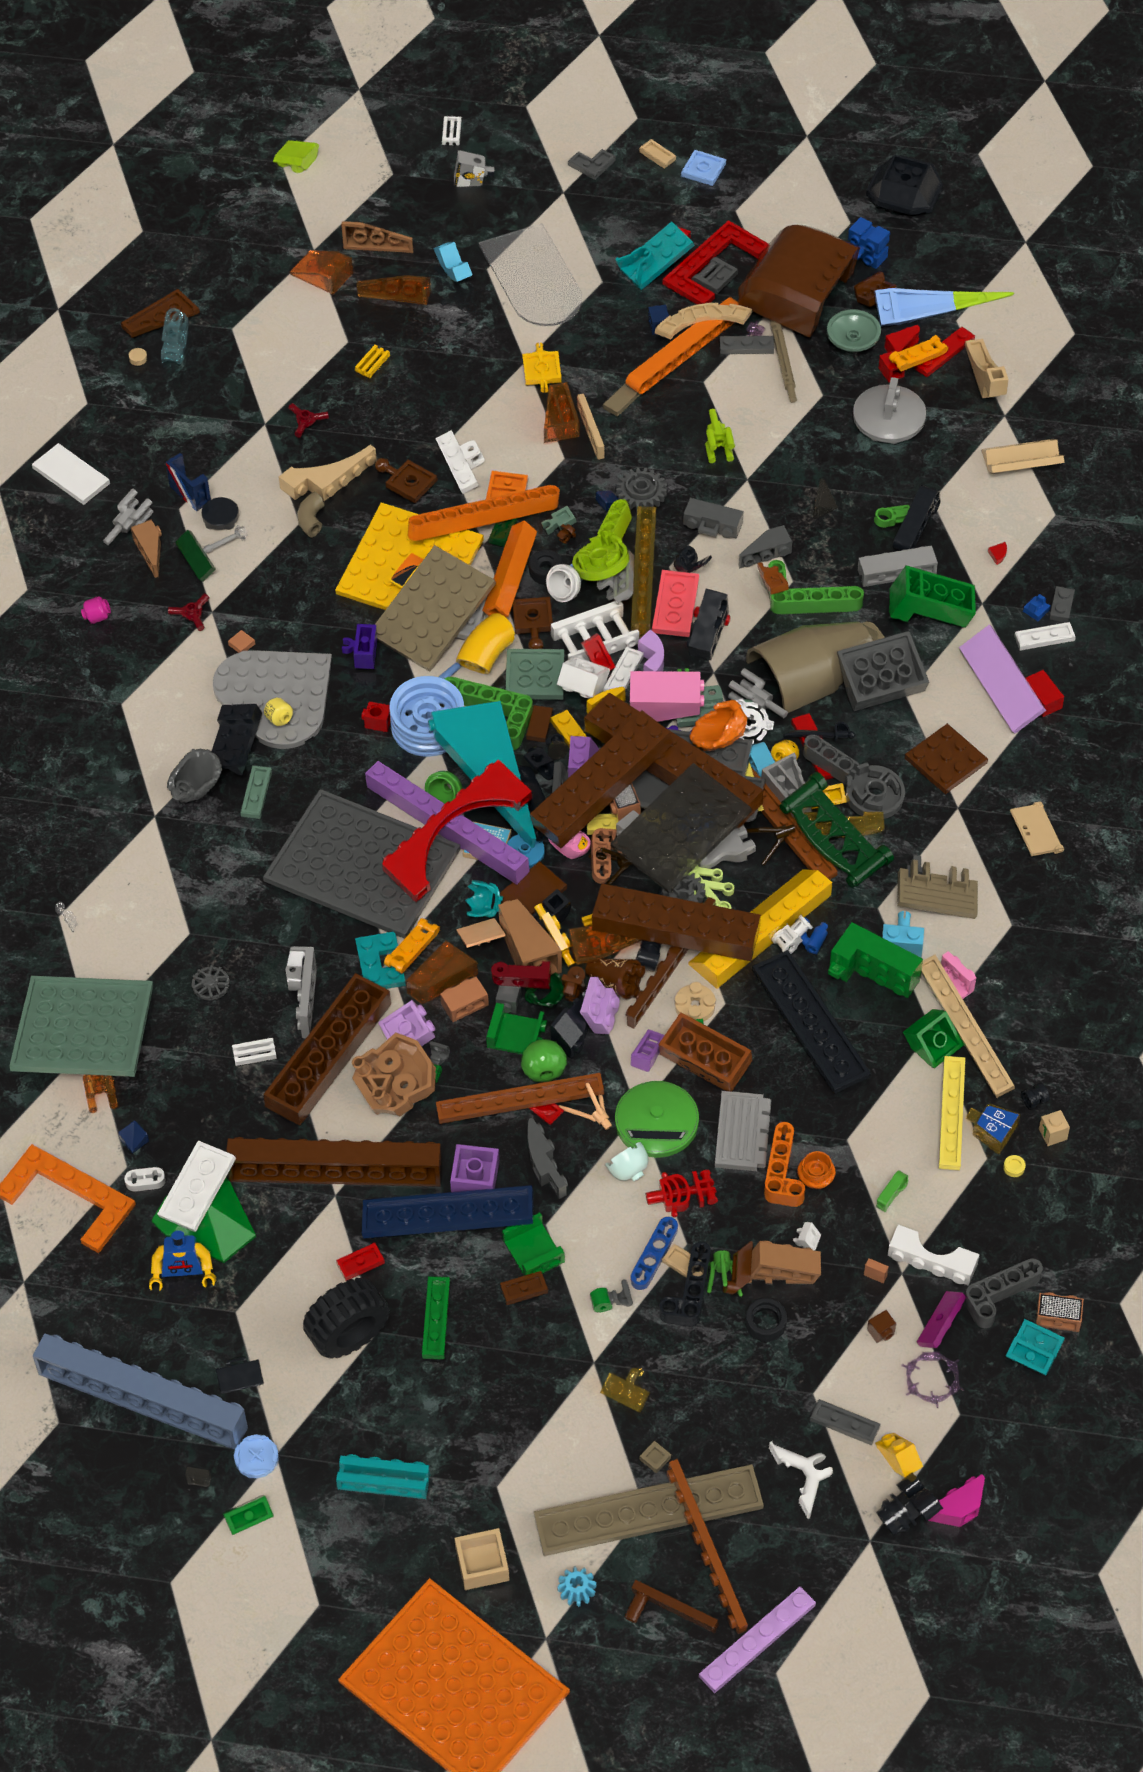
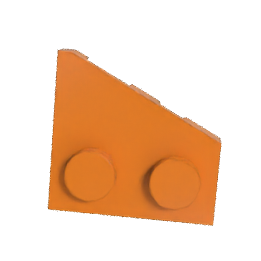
[486,471,528,499]

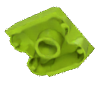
[273,140,319,173]

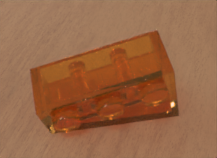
[406,941,478,1004]

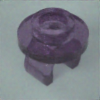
[746,320,765,336]

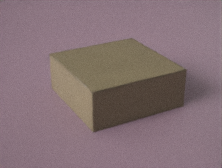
[640,1441,671,1474]

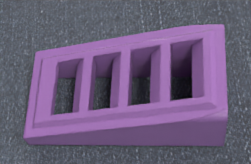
[631,1029,665,1072]

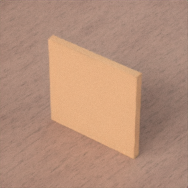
[456,918,505,948]

